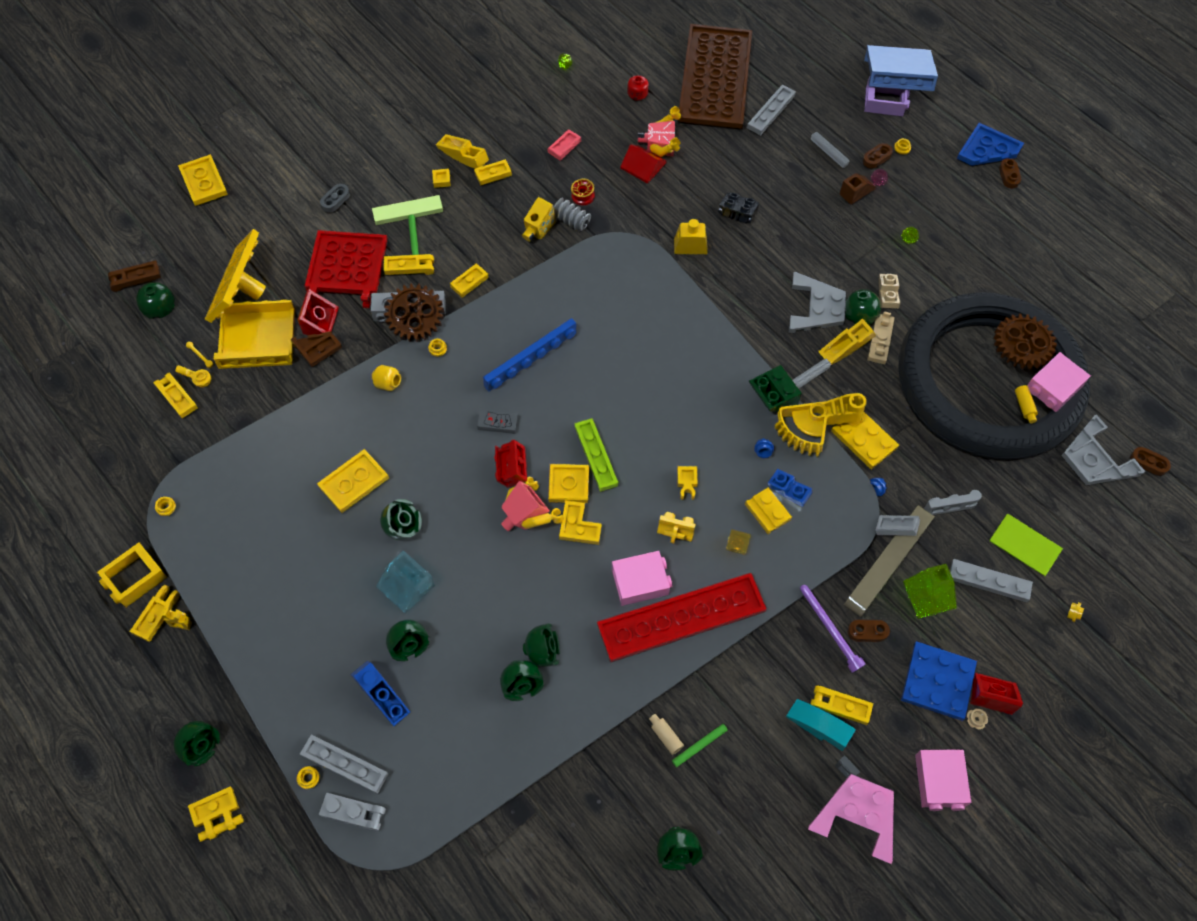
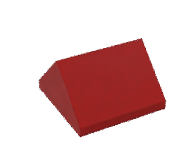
[620,144,666,184]
[298,289,339,335]
[970,673,1023,715]

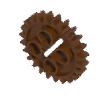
[384,283,444,342]
[993,314,1057,369]

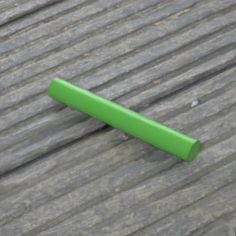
[408,215,419,255]
[672,724,728,768]

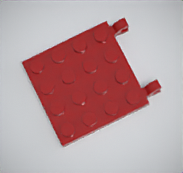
[305,230,388,308]

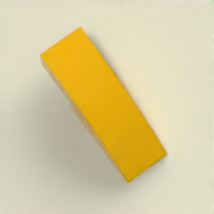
[436,134,489,169]
[819,318,876,365]

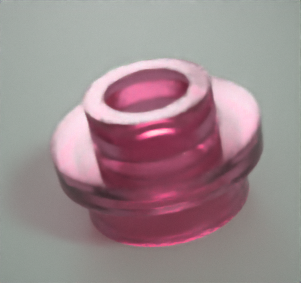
[871,169,888,185]

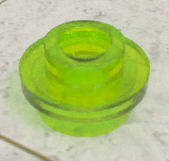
[558,53,572,70]
[901,227,919,243]

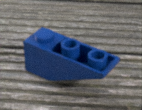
[350,661,410,726]

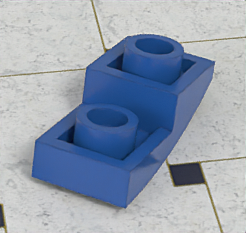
[768,469,812,507]

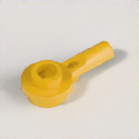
[175,365,211,387]

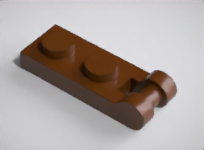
[108,260,161,292]

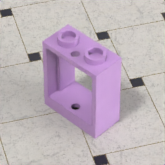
[864,76,910,116]

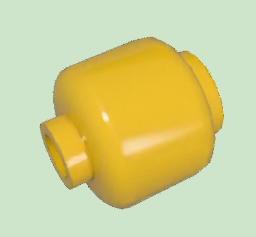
[372,365,401,391]

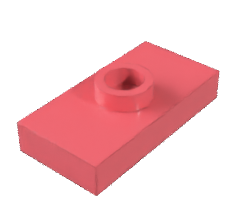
[548,129,581,161]

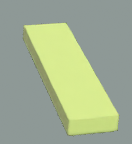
[372,195,443,225]

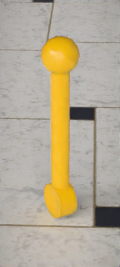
[186,342,213,368]

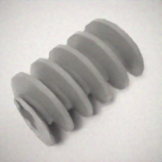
[553,197,592,232]

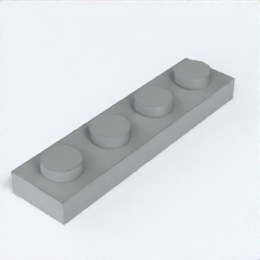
[747,85,796,136]
[948,559,1033,602]
[300,735,388,794]

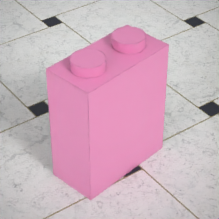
[1027,352,1090,412]
[611,551,672,606]
[915,750,971,811]

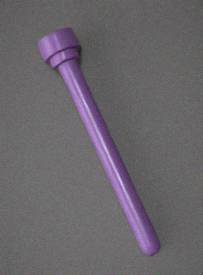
[800,585,866,673]

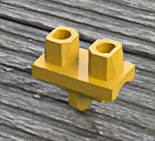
[657,512,696,544]

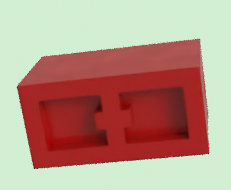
[494,439,527,488]

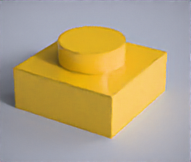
[432,169,451,188]

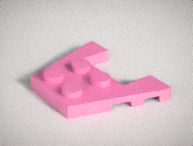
[808,774,894,864]

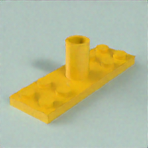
[205,229,266,323]

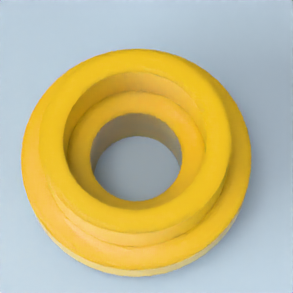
[894,138,911,154]
[428,338,447,357]
[155,497,176,516]
[1067,602,1084,622]
[297,766,320,789]

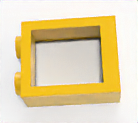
[97,543,168,608]

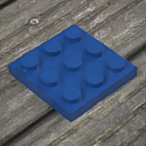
[901,641,977,721]

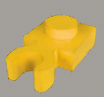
[677,466,698,500]
[163,608,192,630]

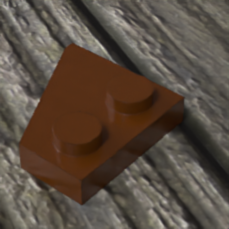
[290,331,342,367]

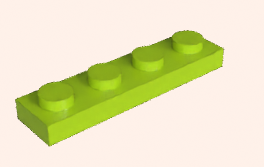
[574,418,618,492]

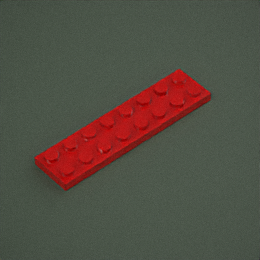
[597,573,767,663]

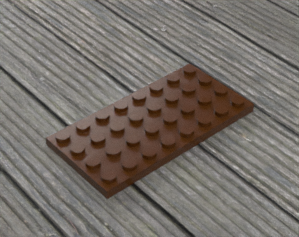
[677,24,752,129]

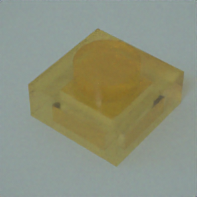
[726,529,751,555]

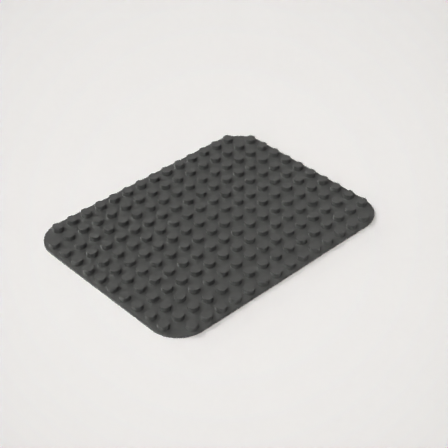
[147,232,879,871]

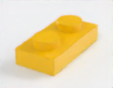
[474,159,512,186]
[450,263,489,298]

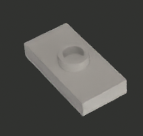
[875,515,920,536]

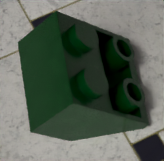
[749,365,802,412]

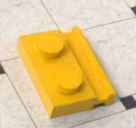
[745,487,792,534]

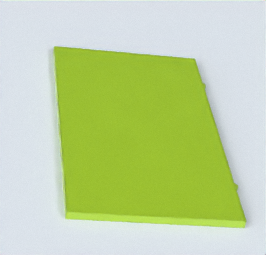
[989,514,1063,576]

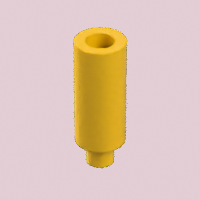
[1015,385,1038,423]

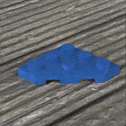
[957,123,1024,166]

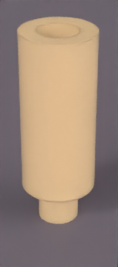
[649,714,684,755]

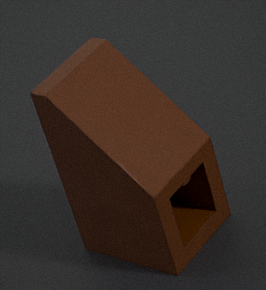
[840,173,876,205]

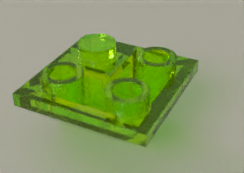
[903,564,957,619]

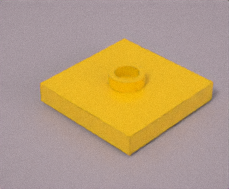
[548,464,589,503]

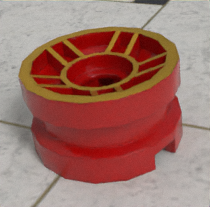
[571,179,595,205]

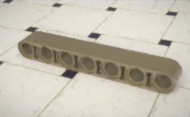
[844,505,935,617]

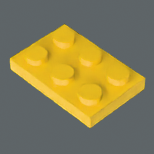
[178,154,228,206]
[831,412,899,470]
[317,449,389,513]

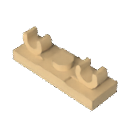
[867,312,895,364]

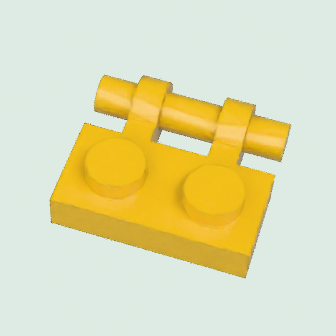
[188,786,244,842]

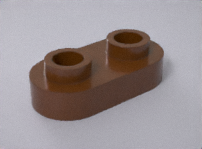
[863,143,893,168]
[999,158,1021,189]
[1130,447,1171,476]
[847,620,890,642]

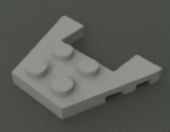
[789,272,846,333]
[1062,415,1145,485]

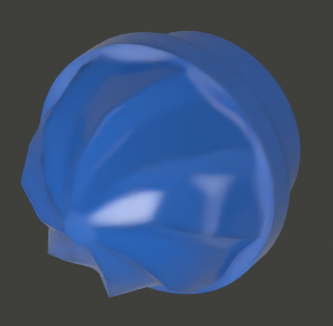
[754,438,774,458]
[870,478,887,496]

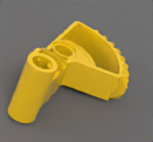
[774,393,866,457]

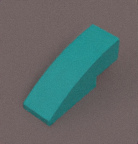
[786,699,856,751]

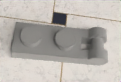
[924,490,982,515]
[319,793,386,831]

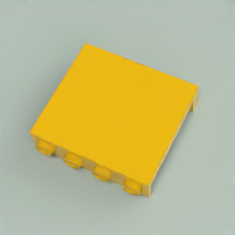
[214,300,295,369]

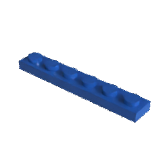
[483,318,576,392]

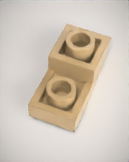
[879,274,900,309]

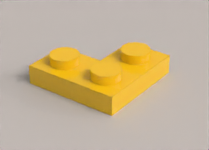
[559,500,602,545]

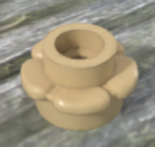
[967,709,988,730]

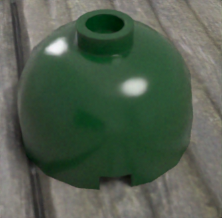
[136,282,175,319]
[845,289,881,324]
[380,499,422,540]
[386,620,430,661]
[523,623,560,667]
[500,660,544,701]
[173,721,220,766]
[657,827,703,871]

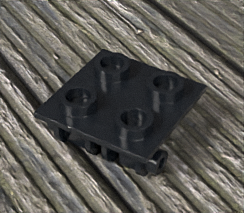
[718,192,759,224]

